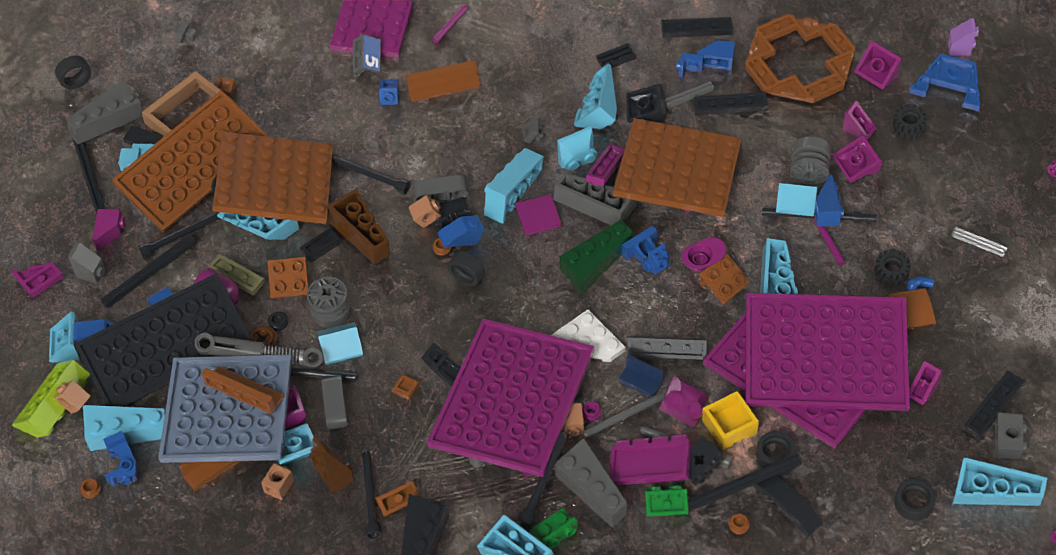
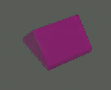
[854,41,902,90]

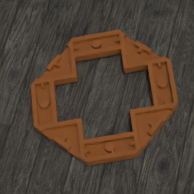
[745,14,855,103]

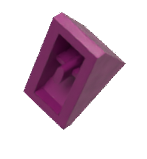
[843,101,877,140]
[909,360,943,405]

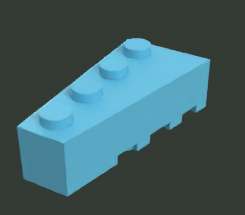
[484,148,544,224]
[760,238,798,295]
[83,405,165,451]
[953,457,1047,506]

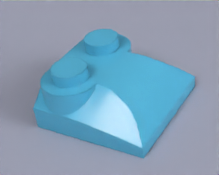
[557,126,597,171]

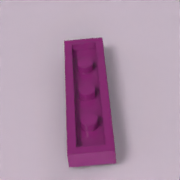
[586,144,625,186]

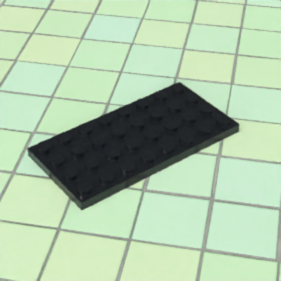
[75,273,253,407]

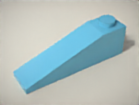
[574,63,617,129]

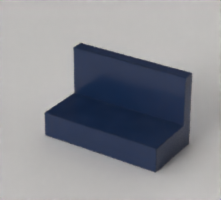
[619,355,663,397]

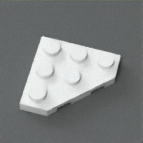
[551,310,625,362]

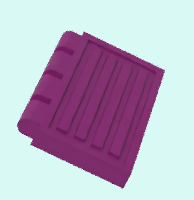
[609,434,691,486]

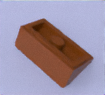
[375,480,420,517]

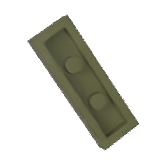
[208,254,265,296]

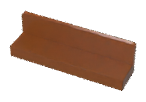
[406,60,481,102]
[201,366,284,415]
[179,461,241,492]

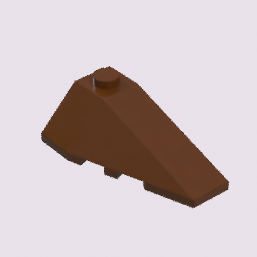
[310,437,354,494]

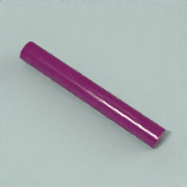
[432,5,468,43]
[813,220,845,266]

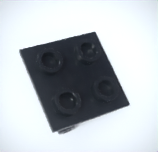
[433,197,472,233]

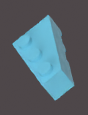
[477,515,554,555]

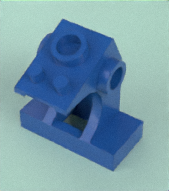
[622,226,670,275]
[103,431,138,486]

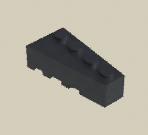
[401,494,449,555]

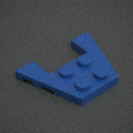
[909,54,980,111]

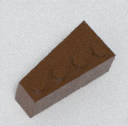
[327,188,389,265]

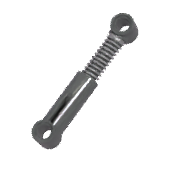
[195,333,323,370]

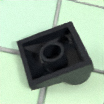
[626,83,666,123]

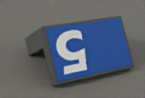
[353,35,380,74]

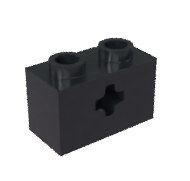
[688,436,723,486]

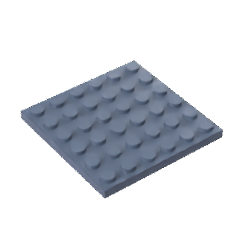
[158,355,292,463]

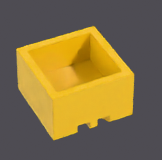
[702,391,759,451]

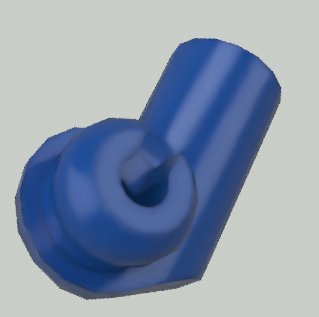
[906,276,934,291]

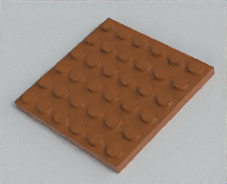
[613,118,741,217]
[212,131,333,224]

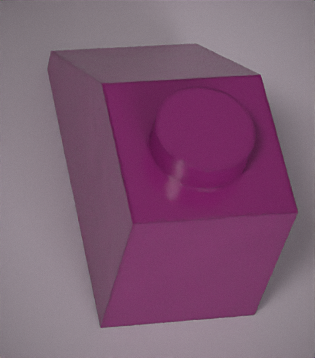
[92,209,126,251]

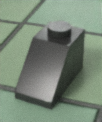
[68,242,105,284]

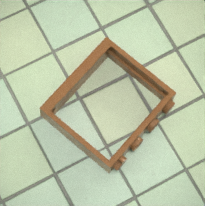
[141,71,239,136]

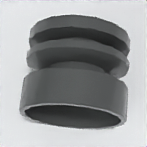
[790,136,831,185]
[307,277,351,328]

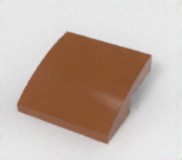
[887,288,936,329]

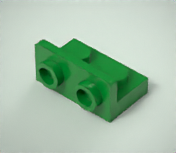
[645,485,688,517]
[529,508,578,549]

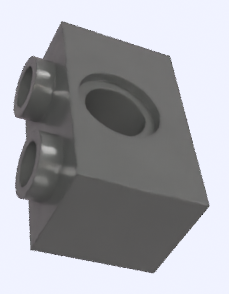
[995,413,1027,460]

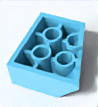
[217,212,299,240]

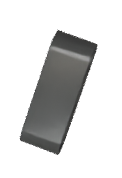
[413,175,469,203]
[321,376,348,430]

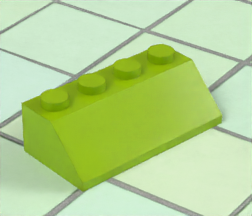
[12,359,90,438]

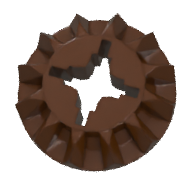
[249,326,278,347]

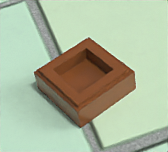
[215,77,237,97]
[392,374,420,400]

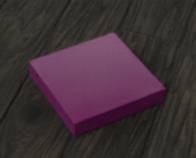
[515,194,561,236]

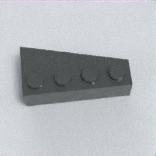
[554,173,637,225]
[554,438,627,527]

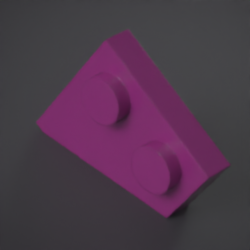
[11,262,64,298]

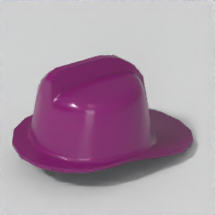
[681,237,726,273]

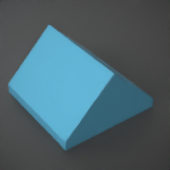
[776,183,818,216]
[49,311,80,363]
[317,322,363,365]
[278,423,314,466]

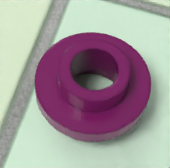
[582,402,601,421]

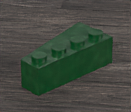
[559,219,633,294]

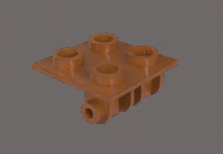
[699,252,750,304]
[267,257,308,298]

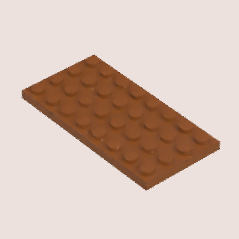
[112,90,268,233]

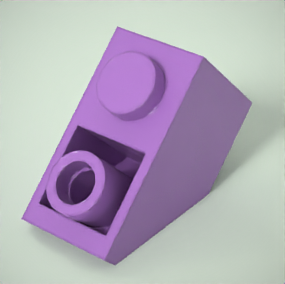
[948,18,978,56]

